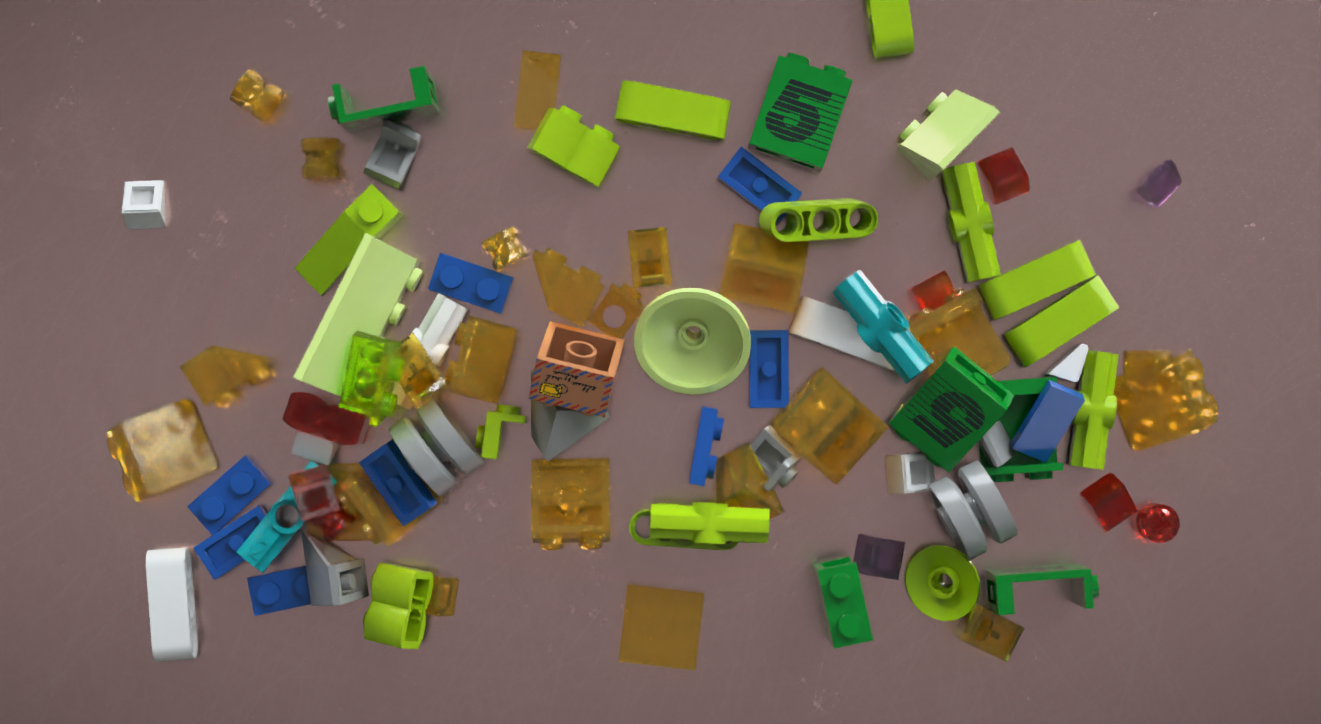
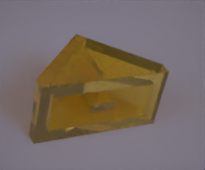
[628,227,672,290]
[382,332,449,409]
[716,443,785,519]
[953,603,1025,662]

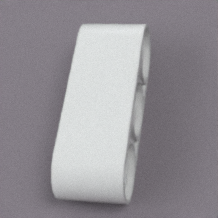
[789,296,894,371]
[146,547,198,662]

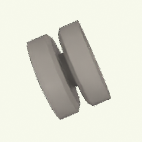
[388,395,485,496]
[928,460,1018,561]

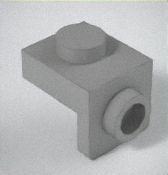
[363,120,421,189]
[742,425,804,493]

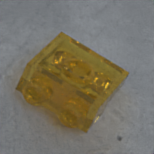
[531,458,611,550]

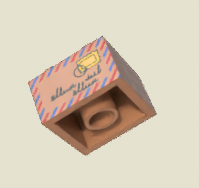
[528,321,625,417]

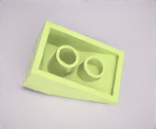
[897,89,1000,181]

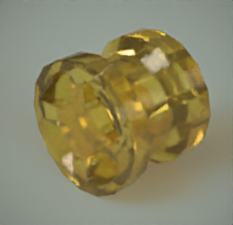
[481,226,529,271]

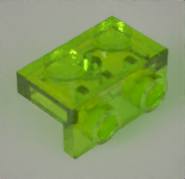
[339,331,405,427]

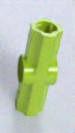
[941,162,1001,283]
[1069,350,1119,470]
[650,502,770,544]

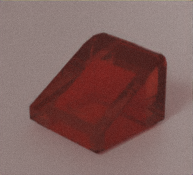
[978,147,1030,204]
[908,270,961,323]
[289,465,340,521]
[1081,473,1138,532]

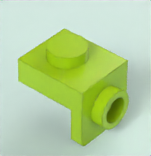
[475,404,527,459]

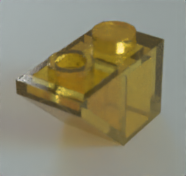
[532,247,606,328]
[180,345,276,408]

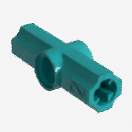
[832,270,934,384]
[236,460,338,573]

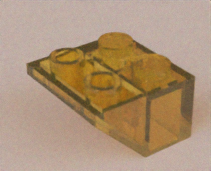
[719,223,810,315]
[445,315,520,404]
[770,367,889,485]

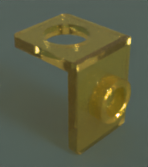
[589,283,644,339]

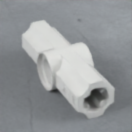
[382,293,468,410]

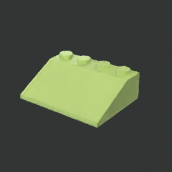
[294,233,423,399]

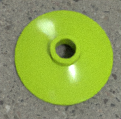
[906,545,980,621]

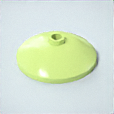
[634,288,751,395]

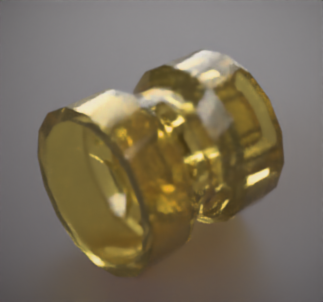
[230,69,284,123]
[301,137,341,180]

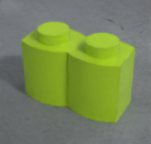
[527,105,621,187]
[363,562,433,649]

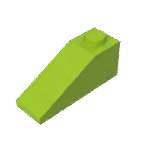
[294,184,404,296]

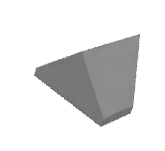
[531,370,611,462]
[301,529,369,606]

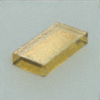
[514,50,562,130]

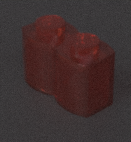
[282,392,371,445]

